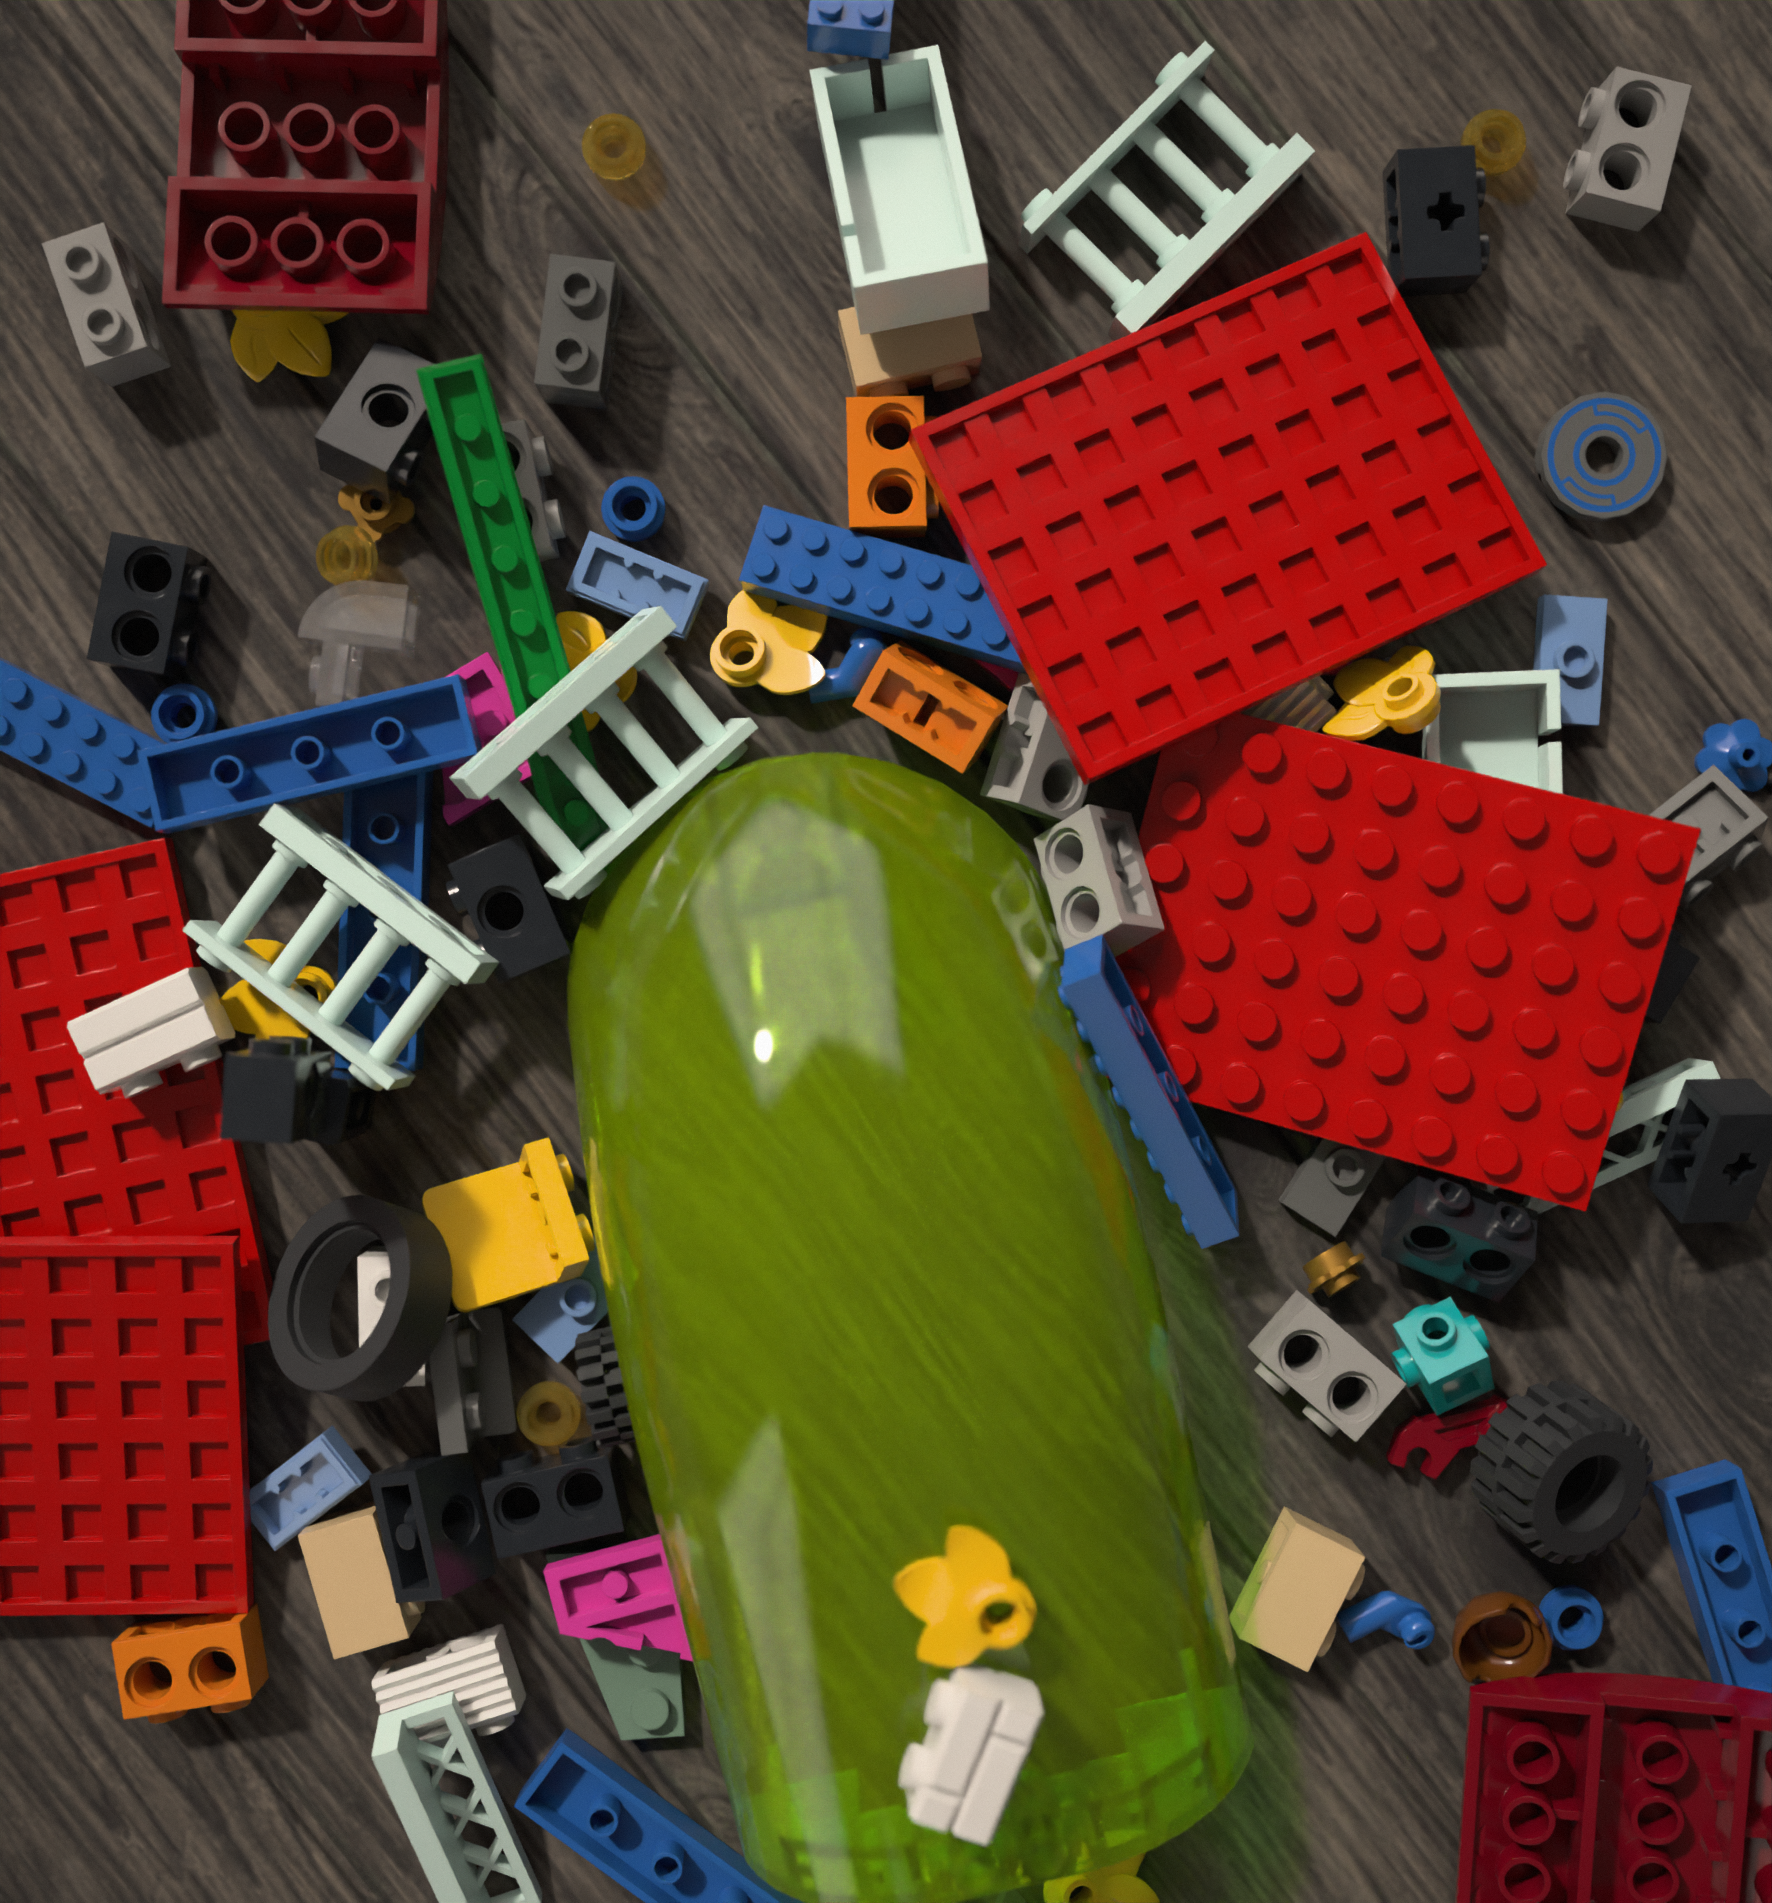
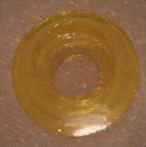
[1460,109,1526,176]
[582,113,646,181]
[316,525,378,590]
[517,1381,581,1446]

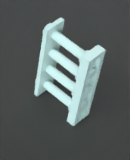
[1018,41,1315,341]
[449,606,758,900]
[182,804,499,1091]

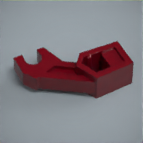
[1385,1394,1507,1479]

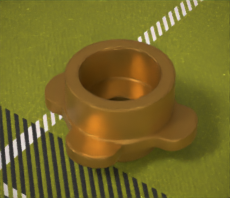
[338,485,415,543]
[1302,1241,1366,1298]

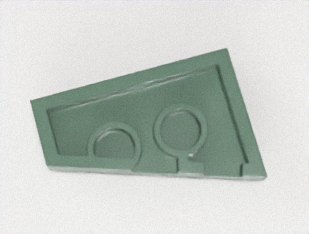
[545,1543,687,1740]

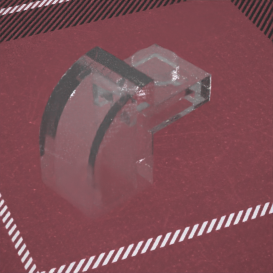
[297,580,422,707]

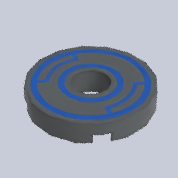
[1534,391,1668,523]

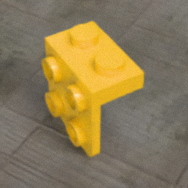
[422,1137,595,1312]

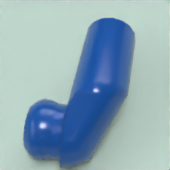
[809,627,888,704]
[1336,1591,1435,1649]

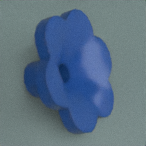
[1694,719,1772,792]

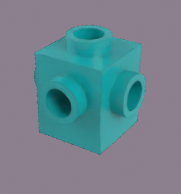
[1391,1297,1495,1415]

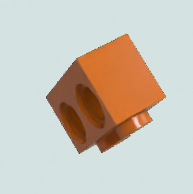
[846,396,939,538]
[852,640,1008,774]
[111,1603,269,1723]

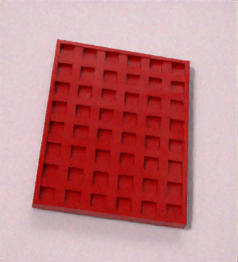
[908,232,1547,786]
[1077,713,1701,1211]
[0,838,273,1345]
[0,1236,254,1616]

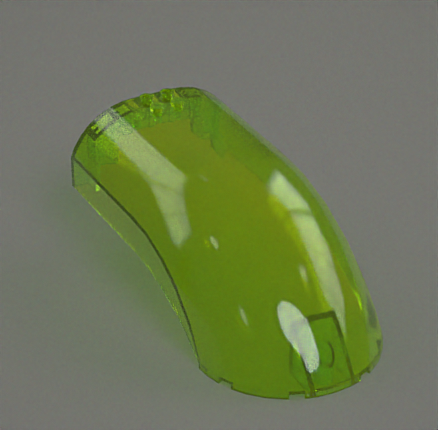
[567,751,1254,1903]

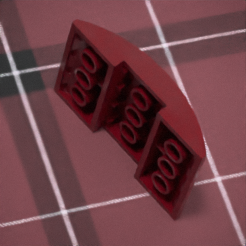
[162,0,449,314]
[1455,1672,1772,1903]

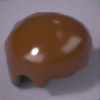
[1452,1591,1553,1683]

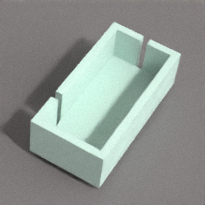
[810,45,990,335]
[1418,669,1563,794]

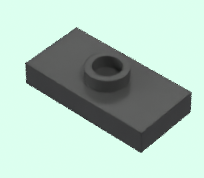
[1278,1137,1387,1237]

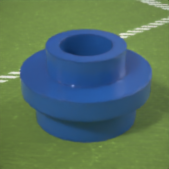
[601,476,666,542]
[151,684,218,743]
[1539,1585,1603,1651]

